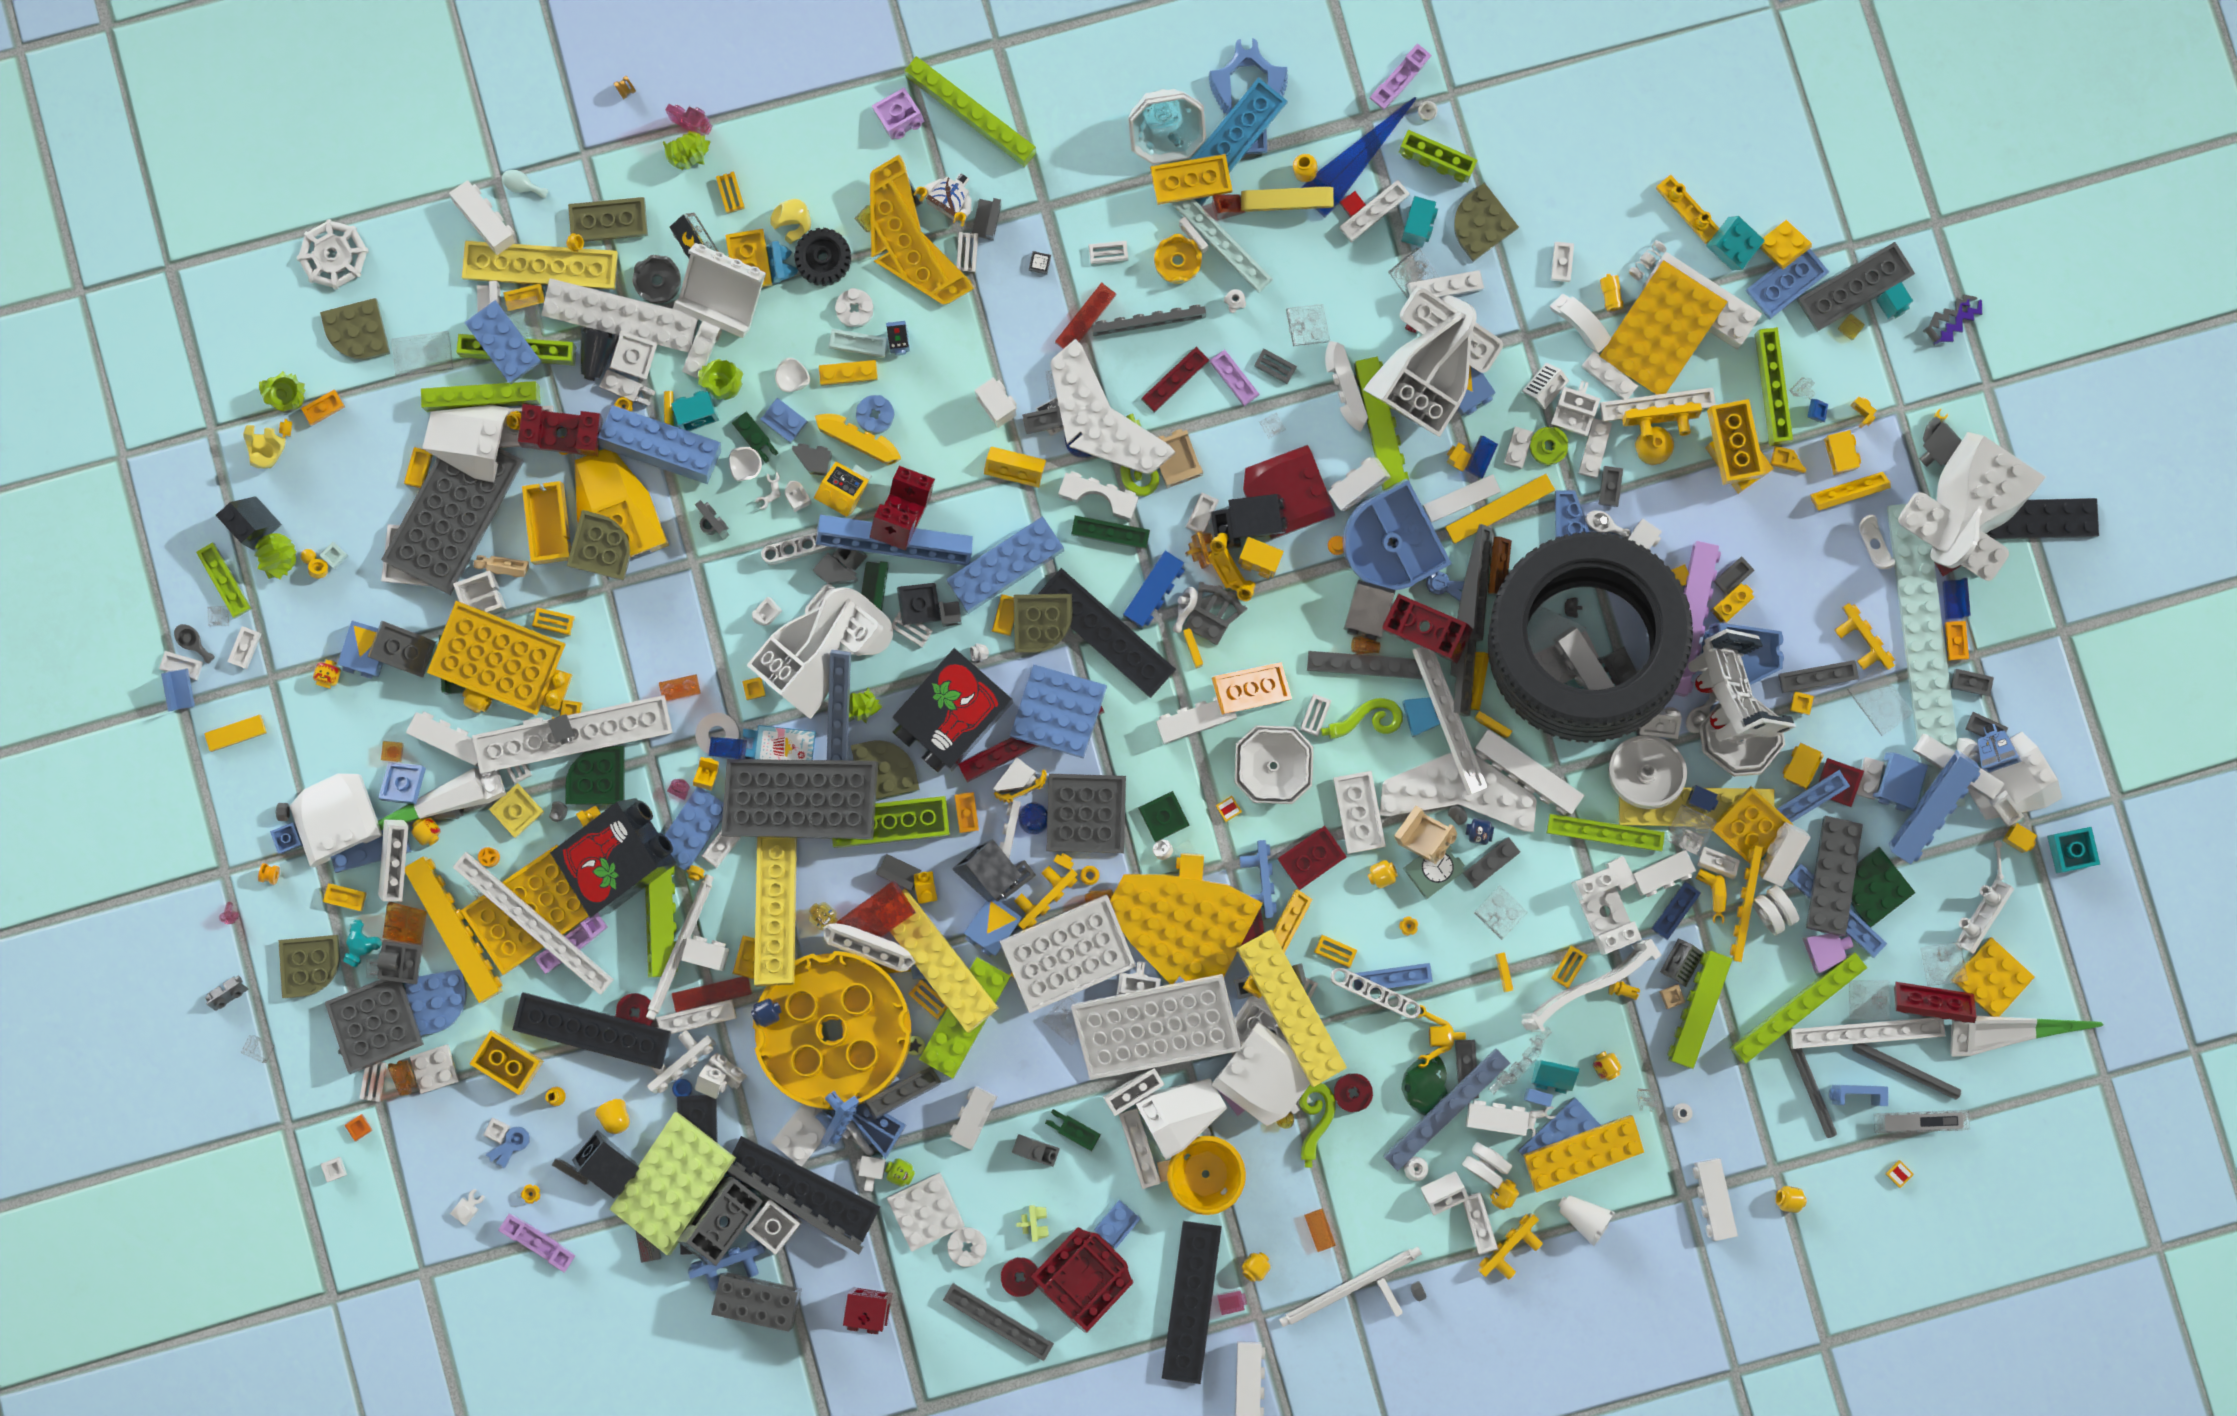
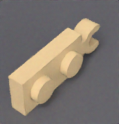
[474,555,529,577]

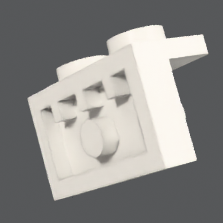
[1639,707,1682,739]

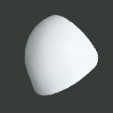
[775,358,810,392]
[729,447,762,481]

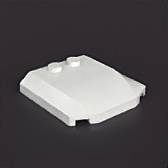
[289,774,383,868]
[1211,1022,1310,1126]

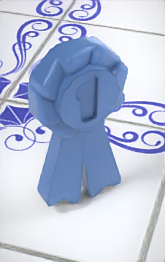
[1426,571,1464,601]
[486,1127,530,1168]

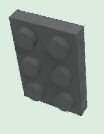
[368,621,437,678]

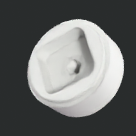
[1418,101,1438,120]
[1153,840,1173,860]

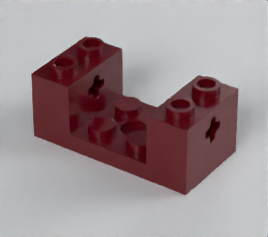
[518,404,603,457]
[870,466,935,551]
[1382,594,1473,664]
[843,1287,893,1334]

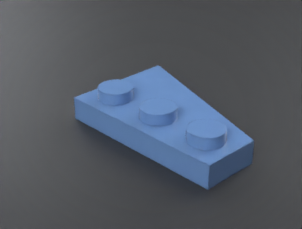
[1555,490,1589,538]

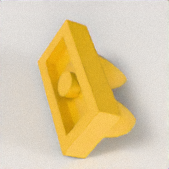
[541,669,573,711]

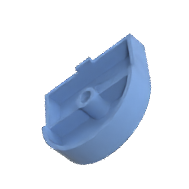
[1343,479,1452,590]

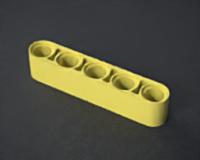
[1241,187,1334,212]

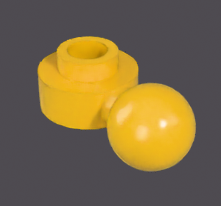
[301,549,328,579]

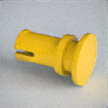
[1608,980,1640,1000]
[545,1087,566,1106]

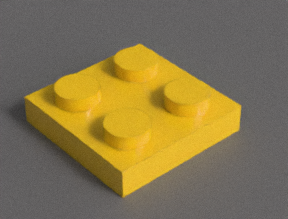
[1760,220,1812,270]

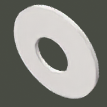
[695,713,739,756]

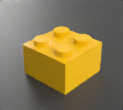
[1238,537,1284,579]

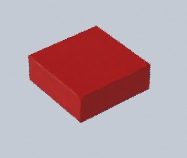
[1340,191,1366,218]

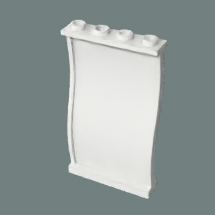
[1521,939,1662,1032]

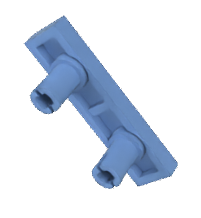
[1239,840,1277,919]
[815,1091,859,1147]
[688,1240,766,1291]

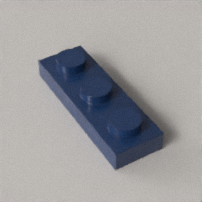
[1651,881,1701,940]

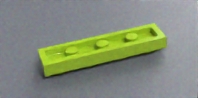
[196,542,252,618]

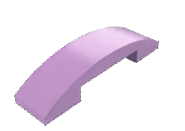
[1369,43,1432,110]
[534,916,608,974]
[498,1213,576,1273]

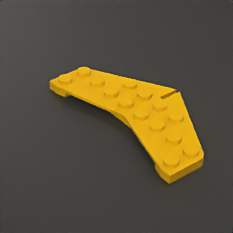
[870,155,975,304]

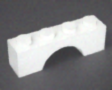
[1058,471,1138,522]

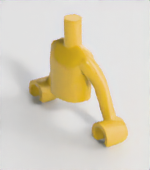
[1415,1005,1466,1068]

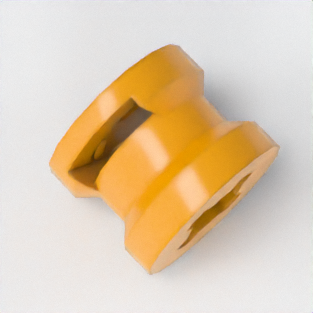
[478,847,500,867]
[258,863,280,885]

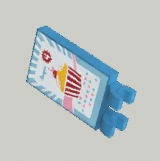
[740,725,816,760]

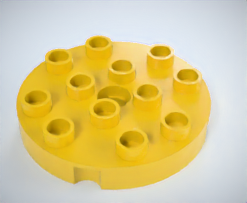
[753,951,911,1110]

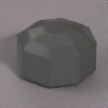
[275,803,290,821]
[1410,1281,1427,1301]

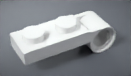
[682,321,722,379]

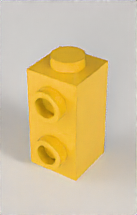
[1710,583,1754,623]

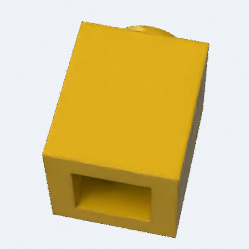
[2002,823,2037,853]

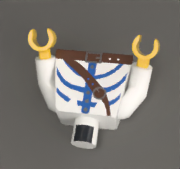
[914,173,972,227]

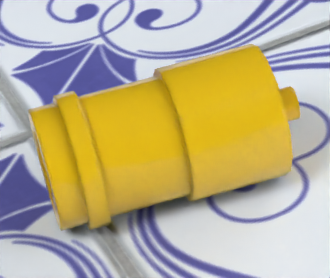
[1600,274,1624,312]

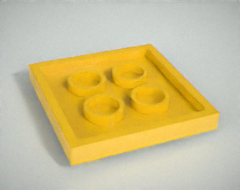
[1710,786,1793,864]
[1951,937,2035,1017]

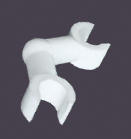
[755,472,781,510]
[1527,1106,1556,1138]

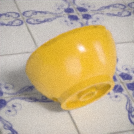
[1167,1136,1246,1215]

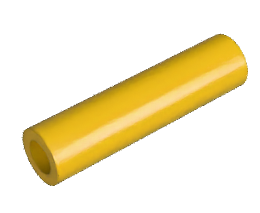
[664,391,674,426]

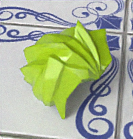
[663,130,711,170]
[698,359,743,400]
[259,371,306,411]
[254,533,297,580]
[849,687,882,723]

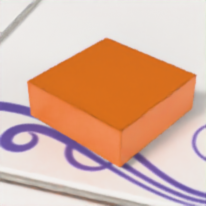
[345,1114,373,1141]

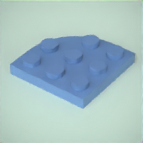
[405,969,467,1035]

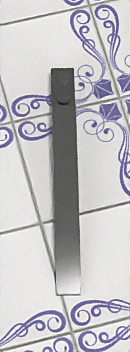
[1450,524,1493,717]

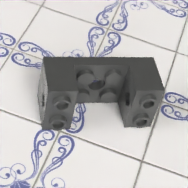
[677,1176,763,1266]

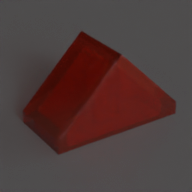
[1212,194,1245,221]

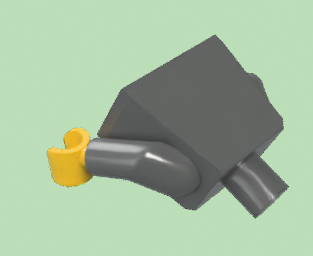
[1919,409,1962,467]

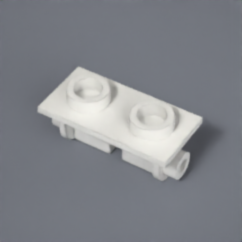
[707,1053,747,1089]

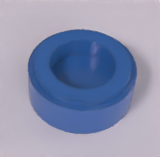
[672,1079,693,1097]

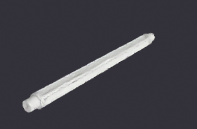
[646,874,714,1020]
[1279,1247,1422,1327]

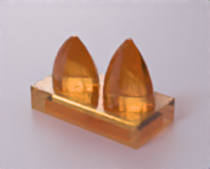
[659,674,701,701]

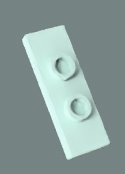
[828,329,888,358]

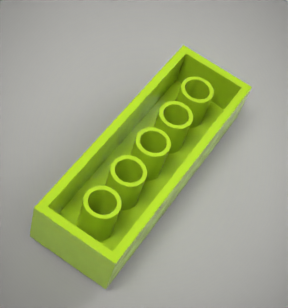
[832,796,950,848]
[919,957,1011,1079]

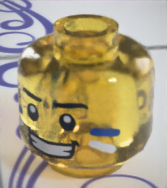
[808,902,838,930]

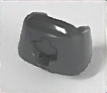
[1565,598,1583,618]
[549,801,567,822]
[1448,806,1468,825]

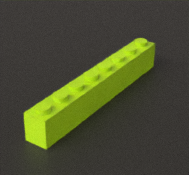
[904,56,1036,167]
[1354,356,1409,491]
[1730,952,1867,1064]

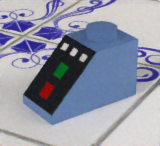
[886,321,910,356]

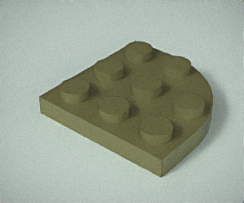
[1454,182,1519,262]
[320,298,391,360]
[567,510,630,581]
[1014,594,1072,653]
[851,740,920,799]
[278,935,340,998]

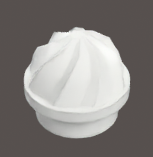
[970,643,989,663]

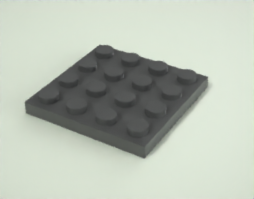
[1046,774,1126,853]
[325,980,424,1074]

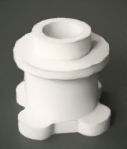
[1224,289,1246,313]

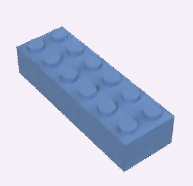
[598,405,721,484]
[946,516,1064,614]
[1889,750,1980,864]

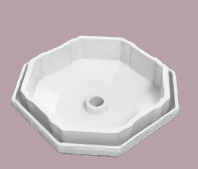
[1699,697,1785,777]
[1235,725,1313,804]

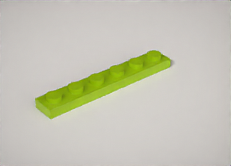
[1546,814,1665,852]

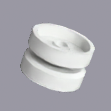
[1752,885,1800,936]
[1462,1142,1513,1189]

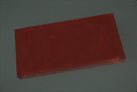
[836,880,916,938]

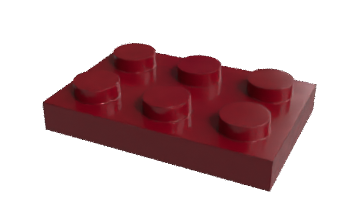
[1277,825,1347,890]

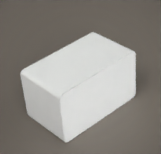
[1605,856,1637,891]

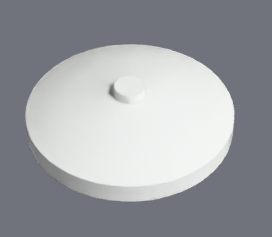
[1608,735,1687,809]

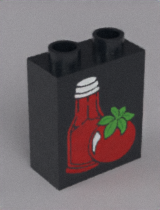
[892,648,1013,773]
[550,798,677,918]

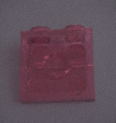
[665,104,713,136]

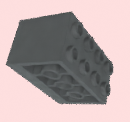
[711,1272,802,1332]

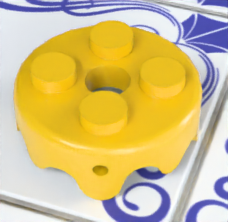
[1154,234,1202,284]

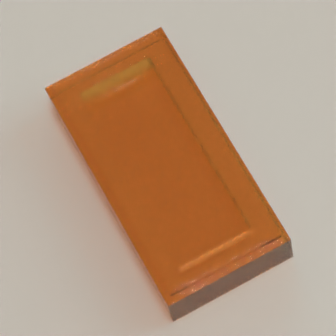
[1304,1208,1336,1252]

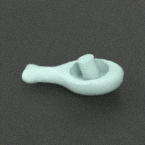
[502,170,548,198]

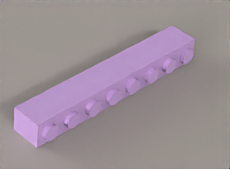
[1674,541,1721,697]

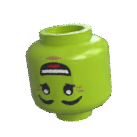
[884,1158,915,1187]

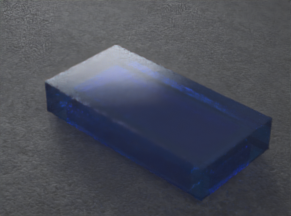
[1465,436,1498,479]
[709,737,747,759]

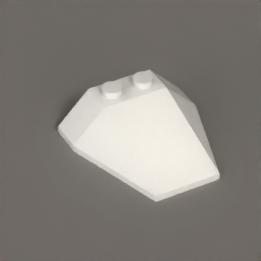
[422,404,511,483]
[1967,732,2062,820]

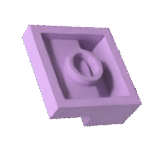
[872,87,925,140]

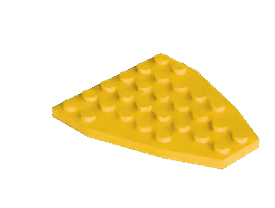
[1110,874,1263,984]

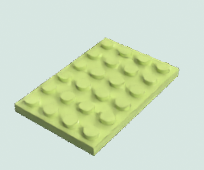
[610,1112,736,1256]

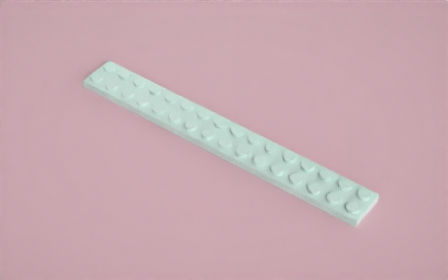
[1887,504,1966,807]

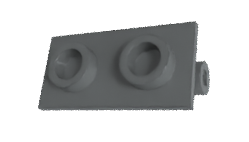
[205,975,249,1011]

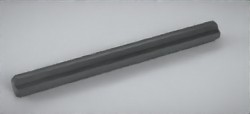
[1784,1028,1837,1138]
[1852,1043,1961,1100]

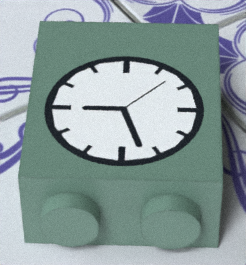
[1403,845,1465,899]

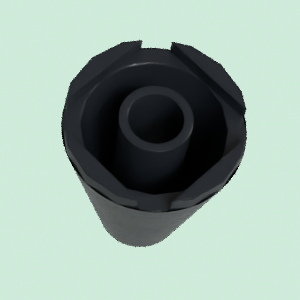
[580,327,619,381]

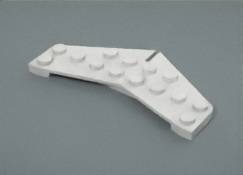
[1051,339,1176,474]
[1379,752,1537,832]

